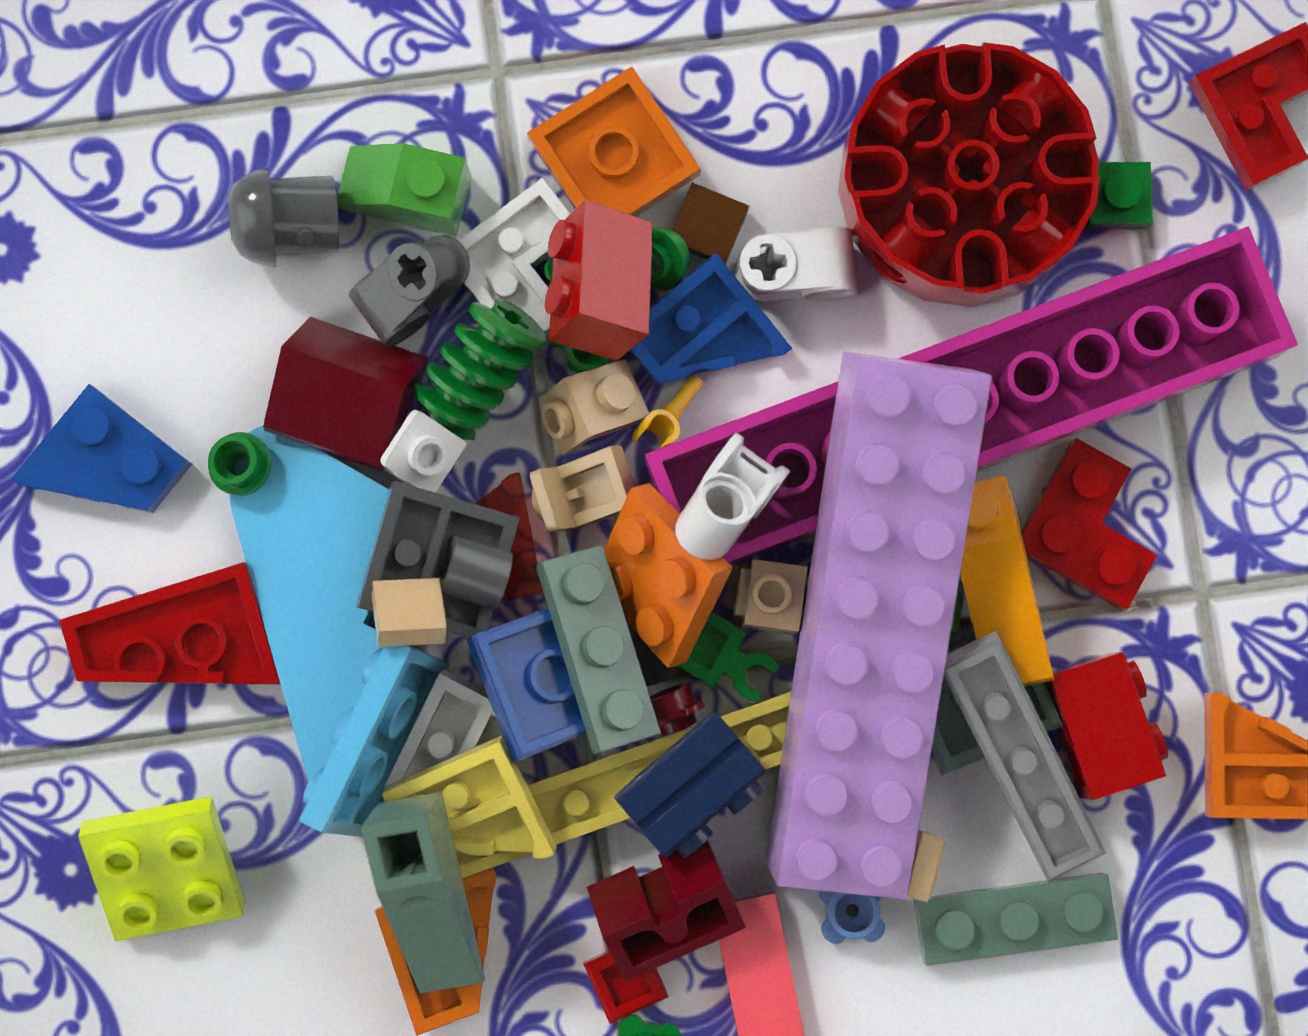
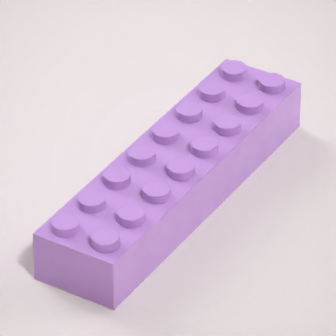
[766,352,992,900]

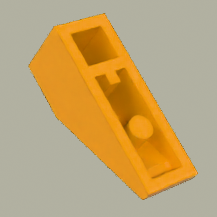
[960,475,1055,686]

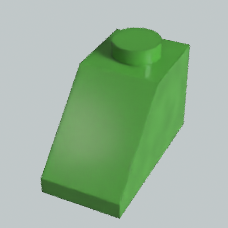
[337,143,472,237]

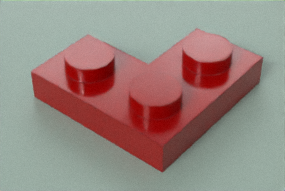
[1189,22,1308,191]
[1021,438,1158,611]

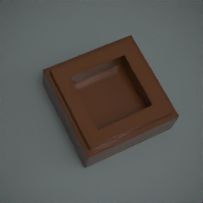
[672,182,750,264]

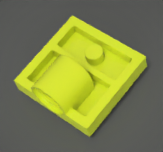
[78,796,245,941]

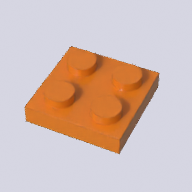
[527,66,701,217]
[604,483,733,668]

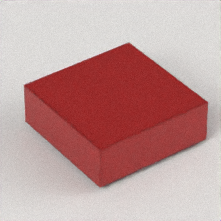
[583,950,669,1024]

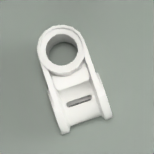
[734,227,858,303]
[675,432,790,560]

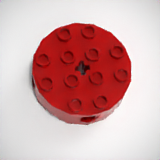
[838,42,1100,307]

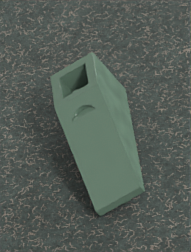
[361,791,485,994]

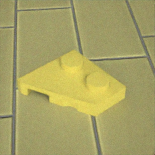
[381,735,557,859]

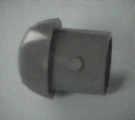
[228,167,340,267]

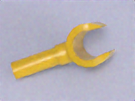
[632,375,703,449]

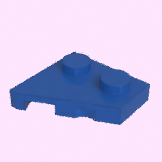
[630,254,792,384]
[11,384,192,513]

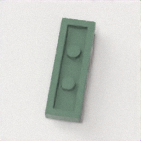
[536,545,661,754]
[914,873,1118,966]

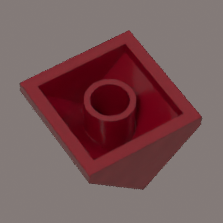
[263,317,429,472]

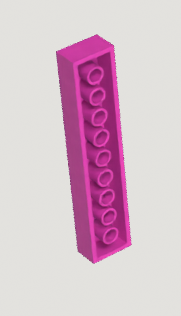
[645,226,1298,565]

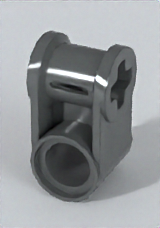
[348,235,470,348]

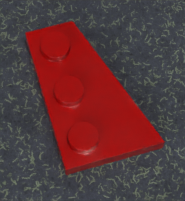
[59,562,281,685]

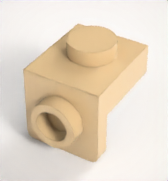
[538,359,649,455]
[530,445,635,533]

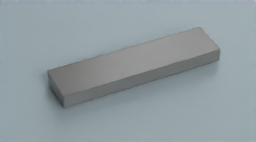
[943,630,1106,882]

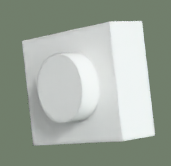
[381,410,467,493]

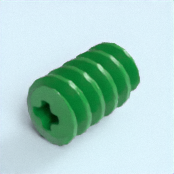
[412,299,547,440]

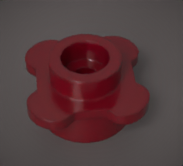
[650,682,705,736]

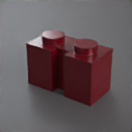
[587,840,746,982]

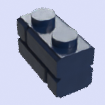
[614,711,766,859]

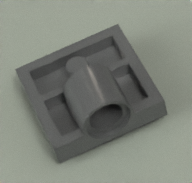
[356,481,520,639]

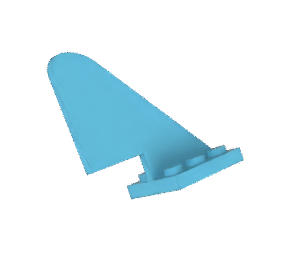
[229,426,450,837]

